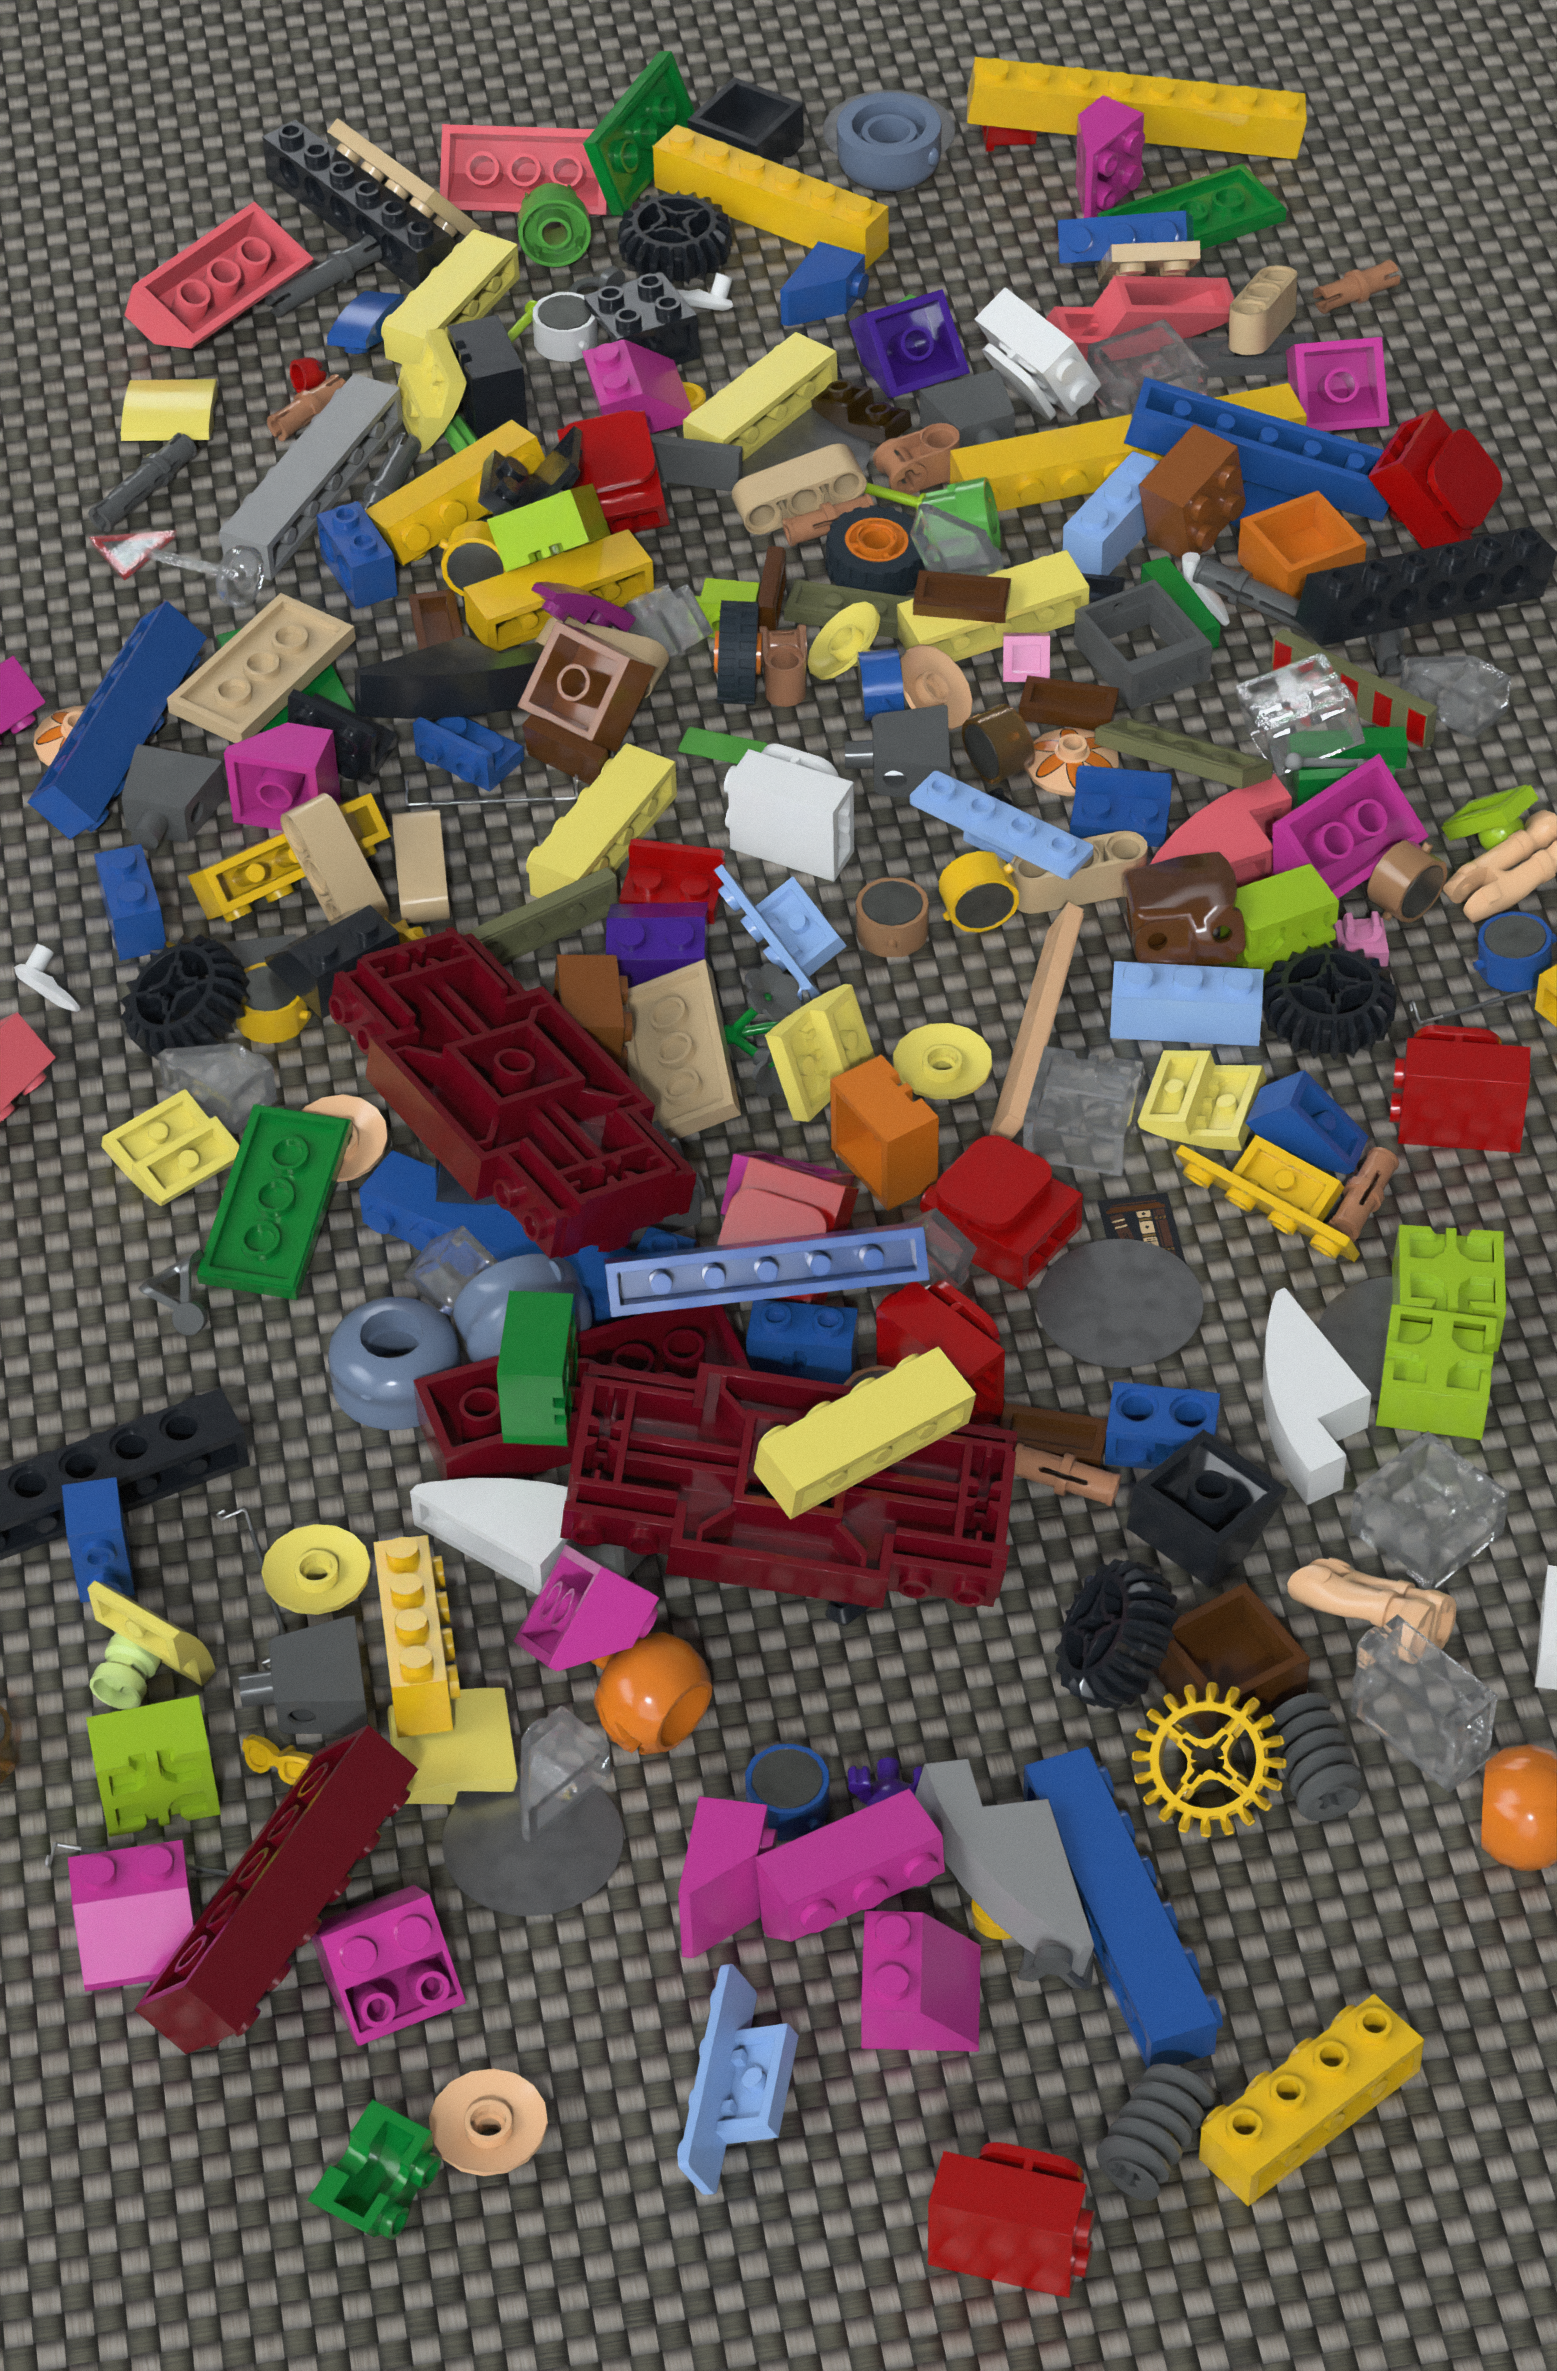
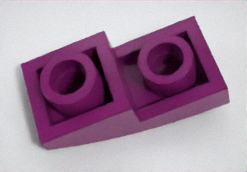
[531,582,636,632]

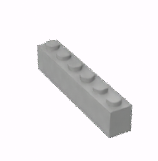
[219,373,403,581]

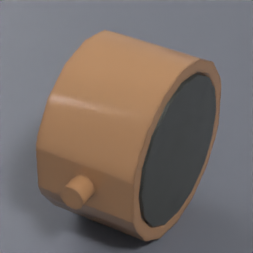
[1367,840,1448,923]
[856,878,929,957]

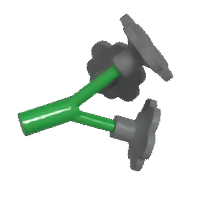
[723,963,810,1098]

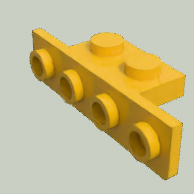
[1175,1135,1360,1263]

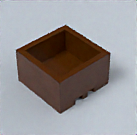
[1158,1583,1310,1747]

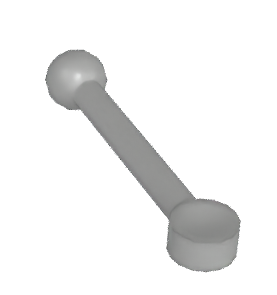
[1285,752,1369,771]

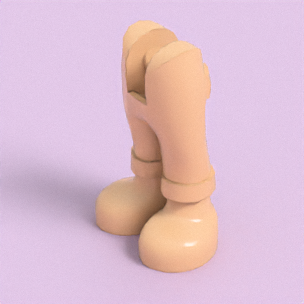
[1443,810,1557,923]
[1287,1557,1456,1668]

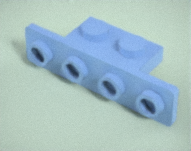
[910,771,1093,879]
[714,864,847,1001]
[677,1964,799,2195]

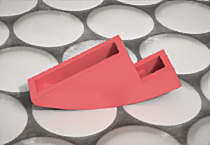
[1046,276,1234,361]
[1150,773,1292,888]

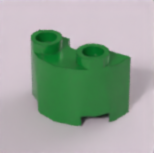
[307,2099,441,2240]

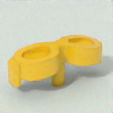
[242,1734,313,1785]

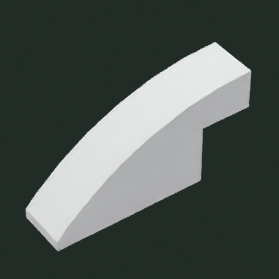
[1262,1288,1371,1505]
[410,1478,647,1595]

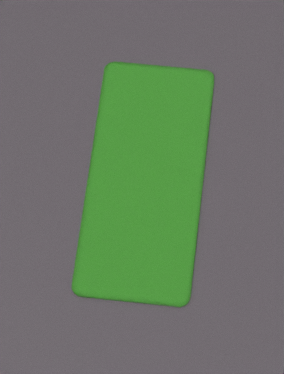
[678,727,768,764]

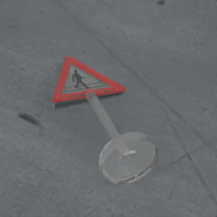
[89,530,264,609]

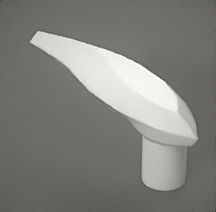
[676,273,733,311]
[1181,552,1230,626]
[14,944,80,1012]

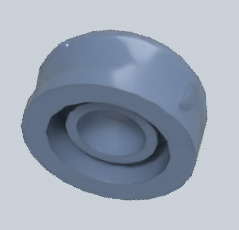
[837,92,942,192]
[453,1254,593,1363]
[328,1297,462,1430]

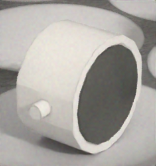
[533,292,598,362]

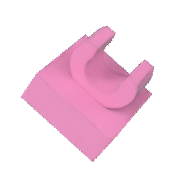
[1003,632,1050,682]
[1333,911,1389,967]

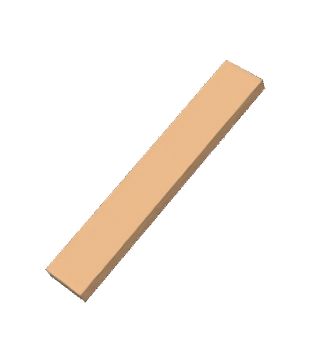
[989,902,1084,1141]

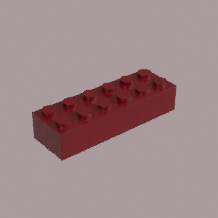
[413,1304,751,1481]
[134,1725,418,2054]

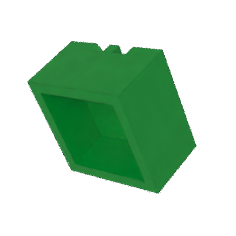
[497,1290,579,1446]

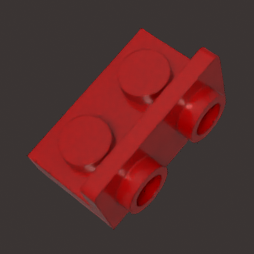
[619,839,725,925]

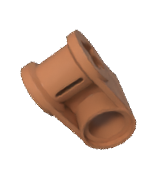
[873,423,960,495]
[759,624,807,707]

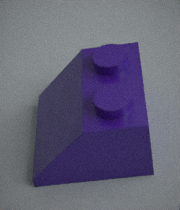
[849,289,970,399]
[606,902,708,989]

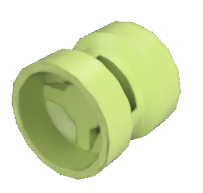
[90,1633,162,1710]

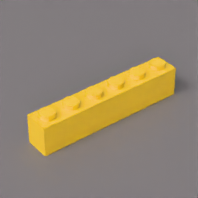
[653,125,889,270]

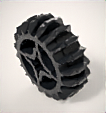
[618,190,732,284]
[121,934,251,1065]
[1262,942,1397,1061]
[1055,1559,1179,1710]

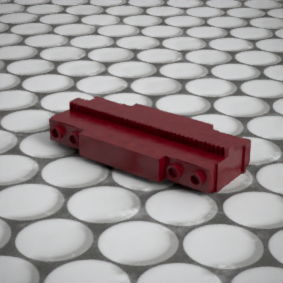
[329,927,696,1259]
[560,1362,1018,1609]

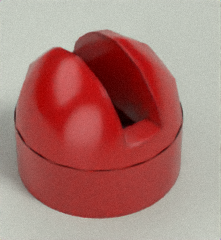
[290,357,327,393]

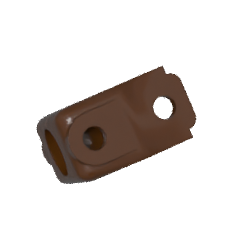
[1124,852,1246,966]

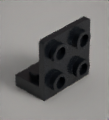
[584,272,700,366]
[478,426,583,516]
[288,689,398,785]

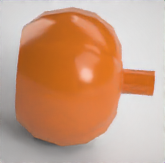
[591,1632,712,1755]
[1481,1744,1557,1871]

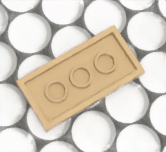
[327,118,482,237]
[1098,241,1201,283]
[167,593,356,743]
[622,959,741,1139]

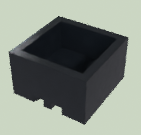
[687,77,804,165]
[447,315,528,439]

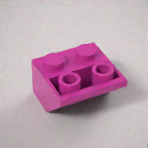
[1076,95,1145,218]
[311,1885,466,2046]

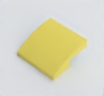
[397,329,467,454]
[120,379,218,441]
[765,984,875,1122]
[1137,1050,1267,1151]
[101,1089,240,1206]
[87,1580,216,1686]
[387,1688,518,1804]

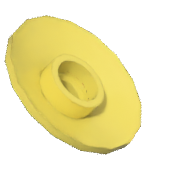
[807,601,880,680]
[893,1023,992,1100]
[261,1524,371,1615]

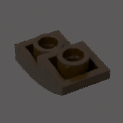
[811,380,912,444]

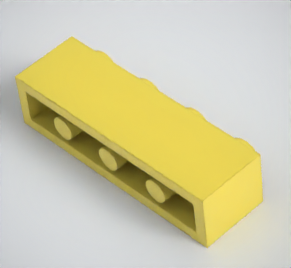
[381,229,520,364]
[683,332,838,462]
[897,550,1090,662]
[526,743,677,898]
[753,1346,976,1519]

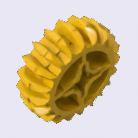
[1132,1682,1287,1837]

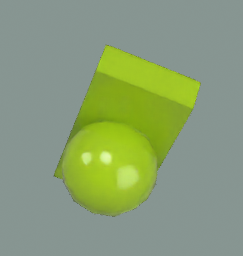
[1441,784,1539,851]

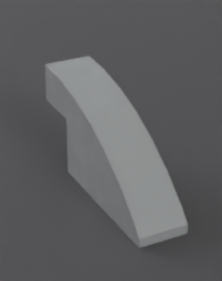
[915,1759,1094,1977]

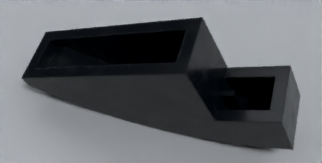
[354,635,545,719]

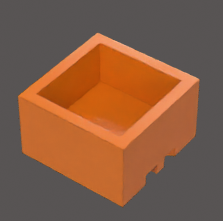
[1238,490,1367,600]
[830,1055,939,1211]

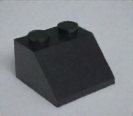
[265,905,400,1019]
[1127,1429,1288,1588]

